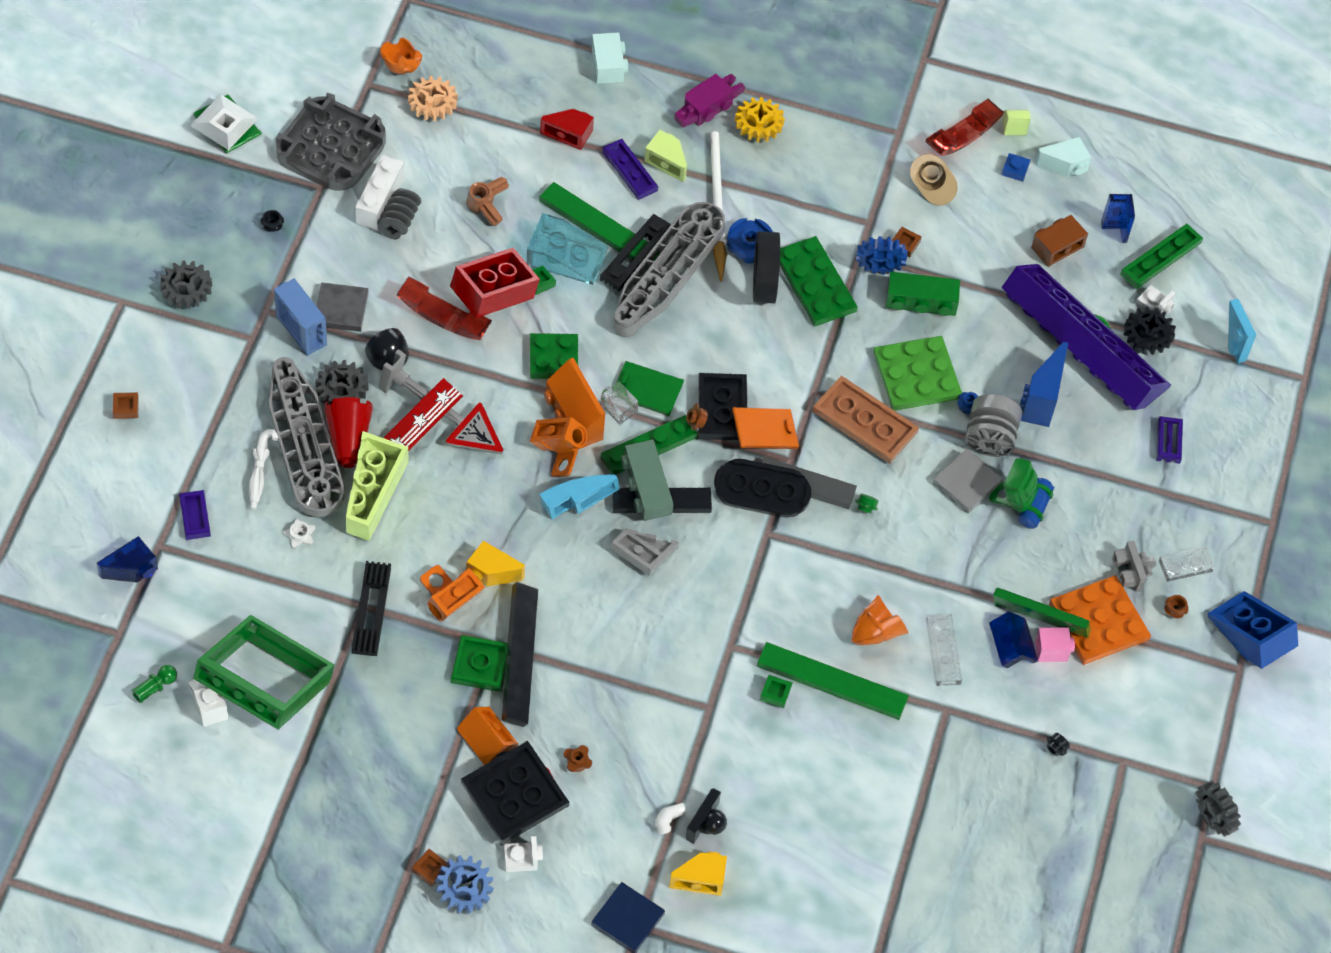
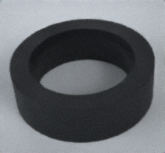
[753,231,780,304]

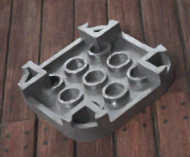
[276,93,386,191]

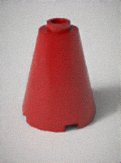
[324,397,373,468]

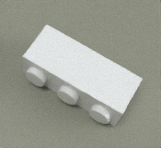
[355,155,404,231]

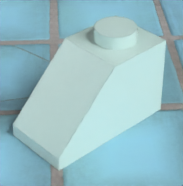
[1035,137,1091,177]

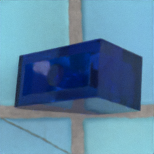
[97,536,158,583]

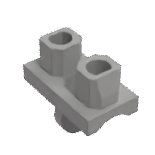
[1112,541,1157,592]

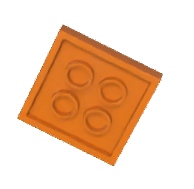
[1049,575,1151,665]

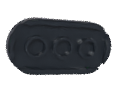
[714,459,811,518]

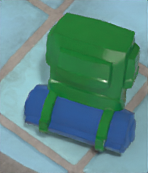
[989,459,1055,529]

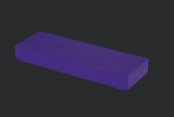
[602,139,658,200]

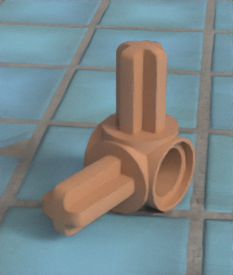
[466,177,509,226]

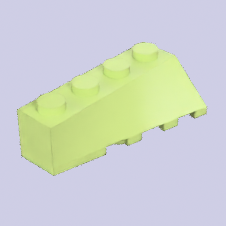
[346,431,409,541]

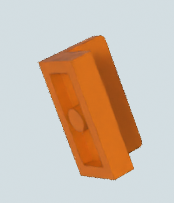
[457,706,519,765]

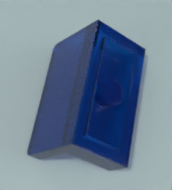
[1101,194,1135,243]
[989,611,1038,668]

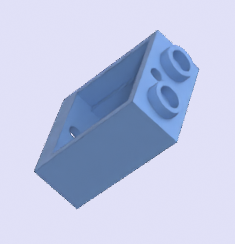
[274,278,327,356]

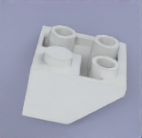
[192,94,257,150]

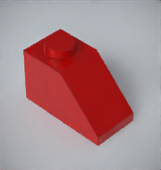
[540,108,594,150]

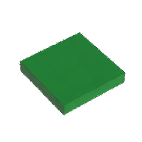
[451,635,508,692]

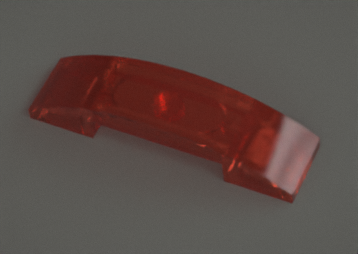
[925,99,1004,156]
[397,276,492,340]

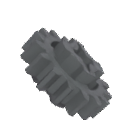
[160,260,213,309]
[316,360,369,405]
[1195,780,1241,837]

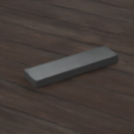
[762,457,857,509]

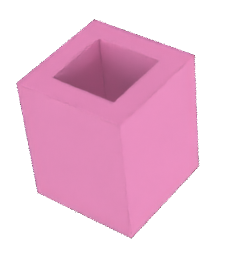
[1035,628,1075,662]

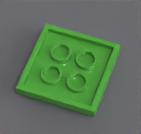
[873,336,962,411]

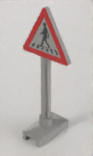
[378,349,503,454]

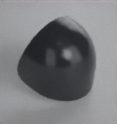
[365,328,409,370]

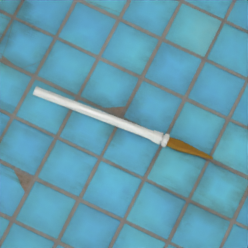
[710,131,727,282]

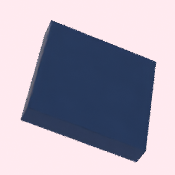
[591,882,665,953]

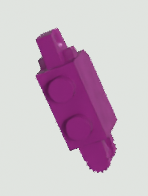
[674,74,746,128]

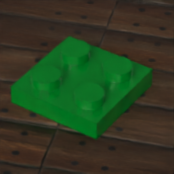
[530,333,578,379]

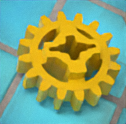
[735,97,785,142]

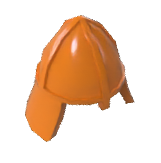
[851,595,909,646]

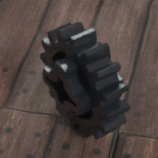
[1123,306,1176,355]

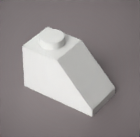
[188,680,228,727]

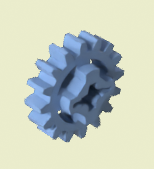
[435,855,494,914]

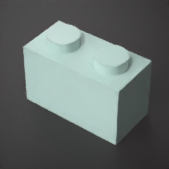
[591,32,628,84]

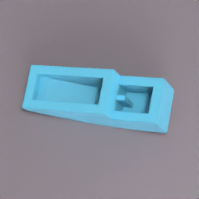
[539,475,620,519]

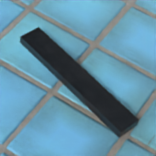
[501,582,538,727]

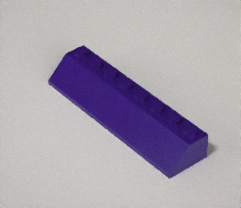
[1001,264,1171,410]

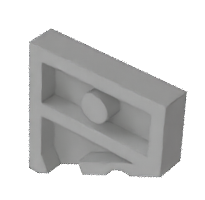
[610,528,679,576]

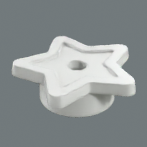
[283,519,315,548]

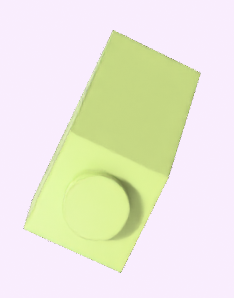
[644,130,687,182]

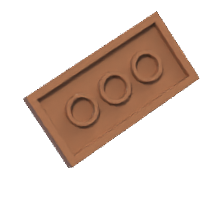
[812,375,919,464]

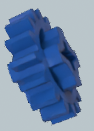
[856,236,907,275]

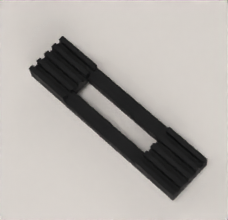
[600,214,671,292]
[352,561,391,656]

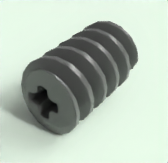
[378,188,421,240]

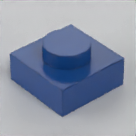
[1002,153,1031,182]

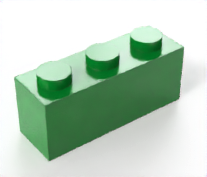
[886,271,960,316]

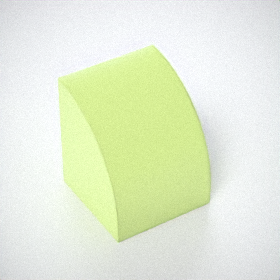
[1002,110,1031,135]

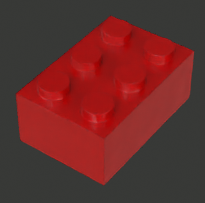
[450,248,540,318]

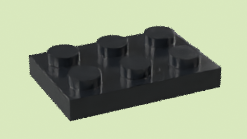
[698,373,747,440]

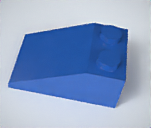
[1019,342,1068,427]
[1208,591,1298,669]

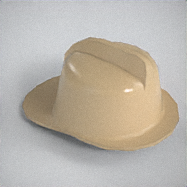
[910,154,958,205]

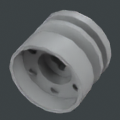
[965,394,1022,457]

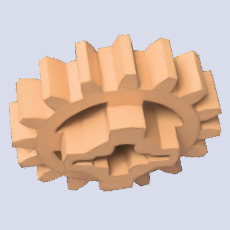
[408,76,458,121]

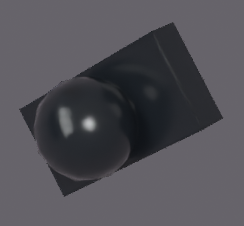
[685,788,727,844]

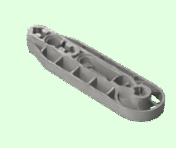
[614,202,725,337]
[269,357,344,517]

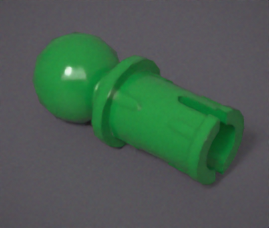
[131,665,177,703]

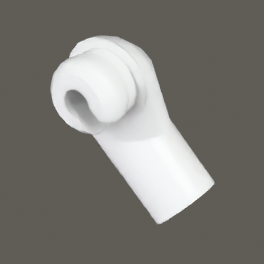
[654,803,686,834]

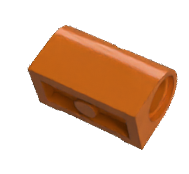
[530,417,588,478]
[420,565,485,622]

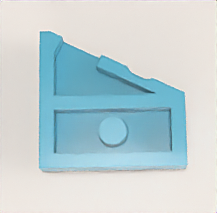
[1228,299,1256,363]

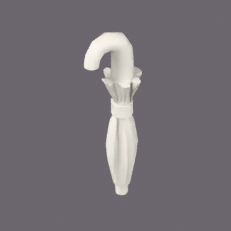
[249,429,278,510]

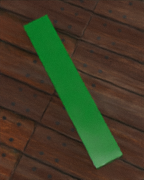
[539,182,661,270]
[757,642,909,720]

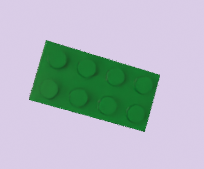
[780,236,858,327]

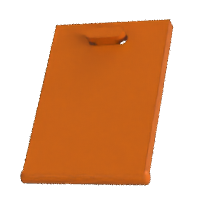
[732,407,799,449]

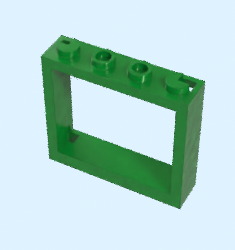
[193,615,335,730]

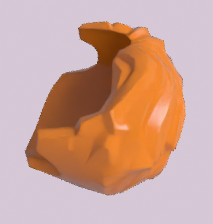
[380,37,422,74]

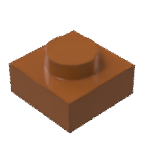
[892,227,922,258]
[113,392,139,419]
[412,849,447,887]

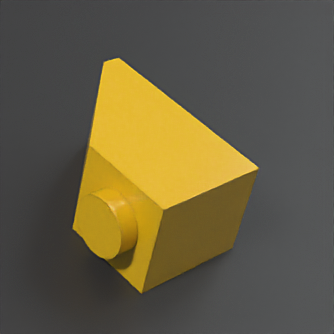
[466,540,525,587]
[669,851,727,896]

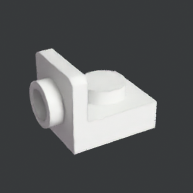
[1136,285,1176,315]
[504,836,543,872]

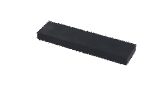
[612,488,712,513]

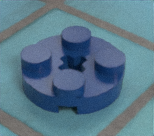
[727,218,773,264]

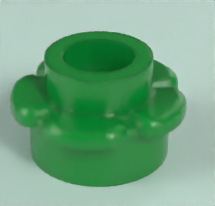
[855,493,879,513]

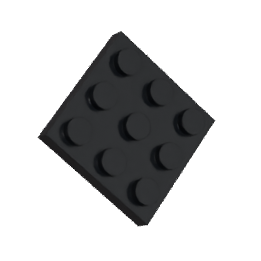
[461,741,570,845]

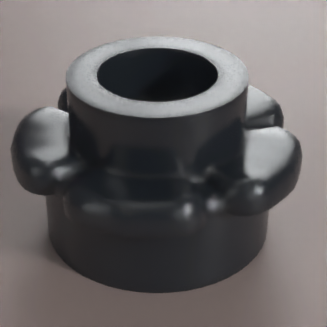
[261,210,284,232]
[1046,732,1070,756]

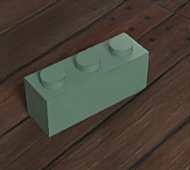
[621,439,673,521]

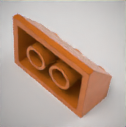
[544,358,605,449]

